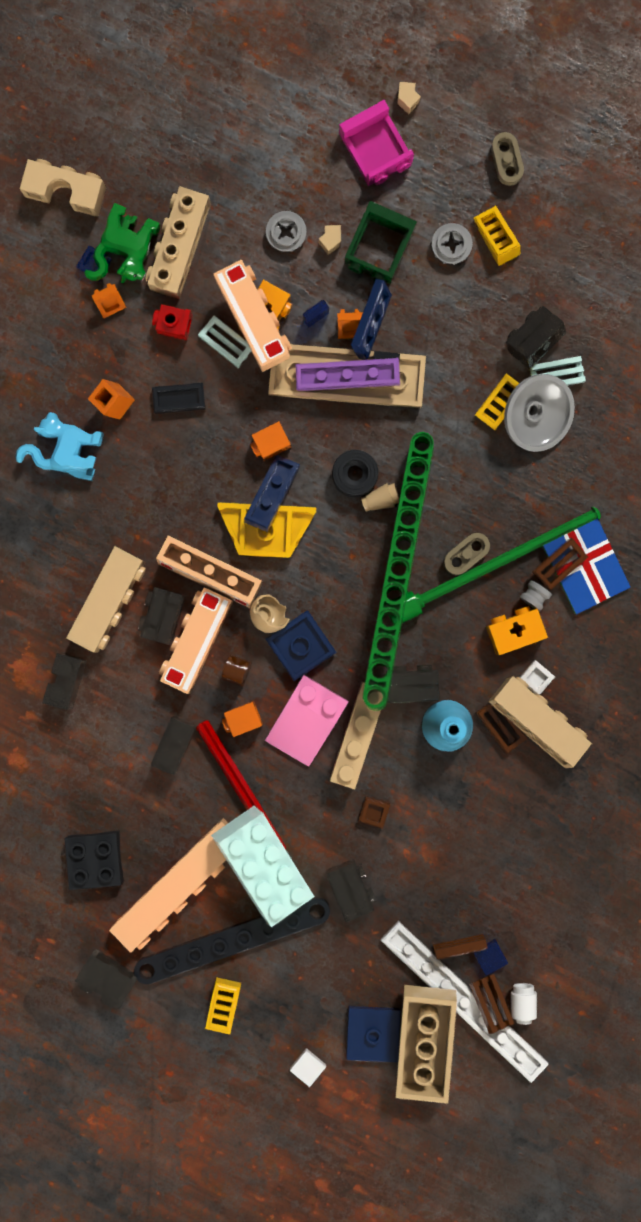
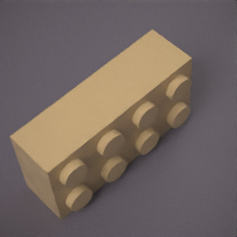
[396,985,457,1103]

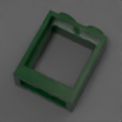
[344,201,417,284]

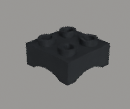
[65,831,124,890]

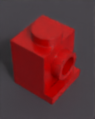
[152,304,193,340]

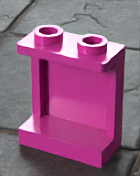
[339,100,414,186]

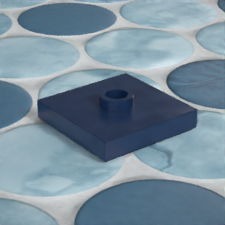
[266,610,336,681]
[346,1006,400,1063]

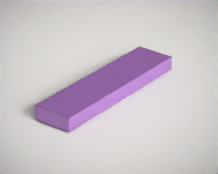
[296,358,400,391]

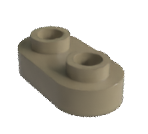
[491,132,524,186]
[444,533,490,575]

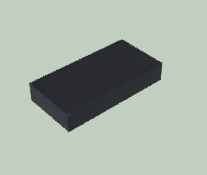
[152,383,206,414]

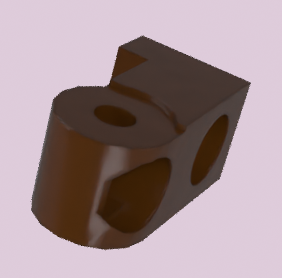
[221,655,252,687]

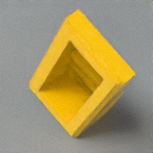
[473,206,521,266]
[475,373,520,430]
[205,977,241,1034]

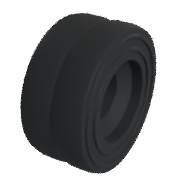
[332,450,378,497]

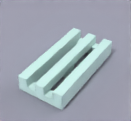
[198,315,252,368]
[530,356,586,385]

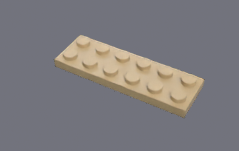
[268,344,426,408]

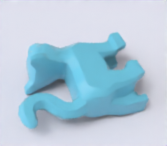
[15,412,104,481]

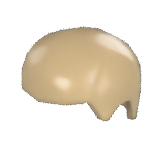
[250,594,290,633]

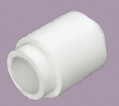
[511,983,537,1024]

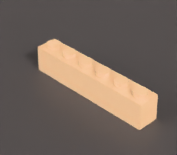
[109,818,228,953]

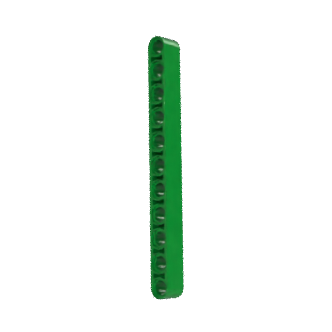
[363,432,434,711]

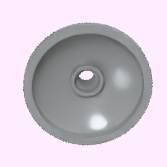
[504,374,575,452]

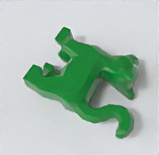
[85,203,161,284]

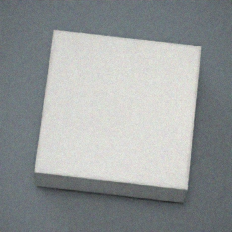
[519,660,555,694]
[290,1048,326,1087]

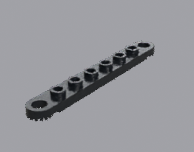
[134,897,330,984]

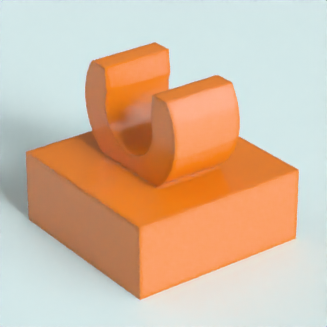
[91,283,127,319]
[337,309,363,339]

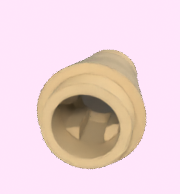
[361,483,400,512]

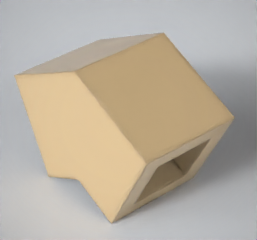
[397,82,421,114]
[319,225,341,256]

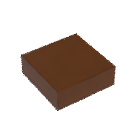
[358,796,390,829]

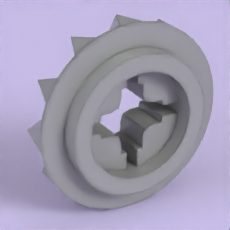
[266,211,306,253]
[431,223,473,265]

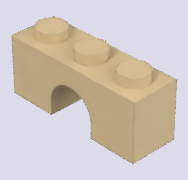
[20,159,106,217]

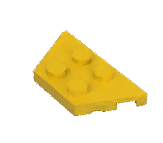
[217,502,316,558]

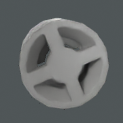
[519,580,552,612]

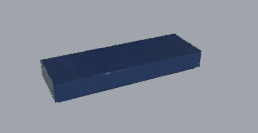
[351,279,392,360]
[244,454,300,532]

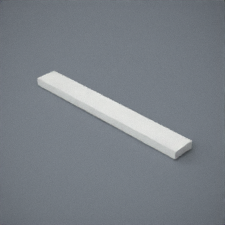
[381,921,549,1083]

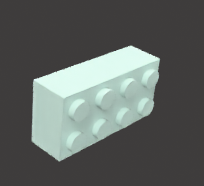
[211,806,314,927]

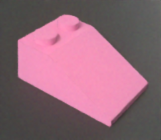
[265,675,348,767]

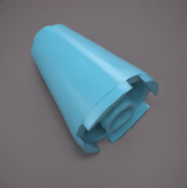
[422,700,473,751]

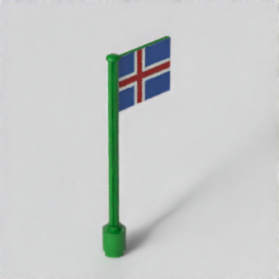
[388,507,630,625]

